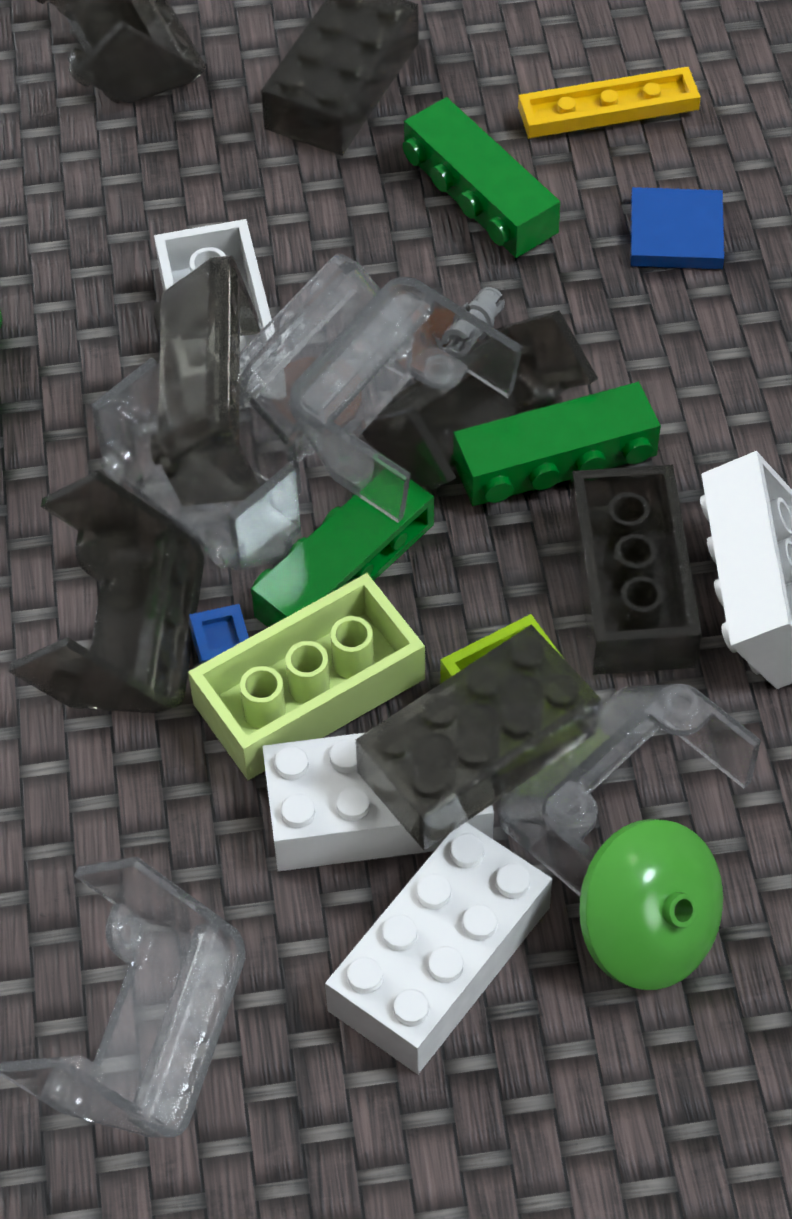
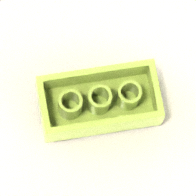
[188,573,425,780]

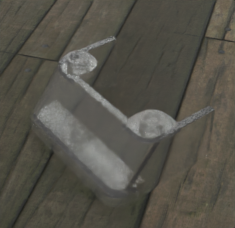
[225,253,412,498]
[289,277,523,523]
[91,358,302,571]
[499,684,761,896]
[0,857,246,1138]

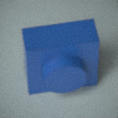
[188,604,249,665]

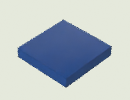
[630,187,724,269]

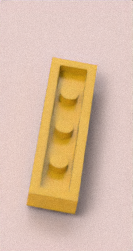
[518,67,701,138]

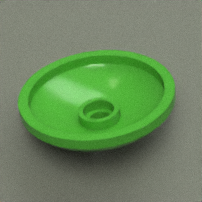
[579,819,723,990]

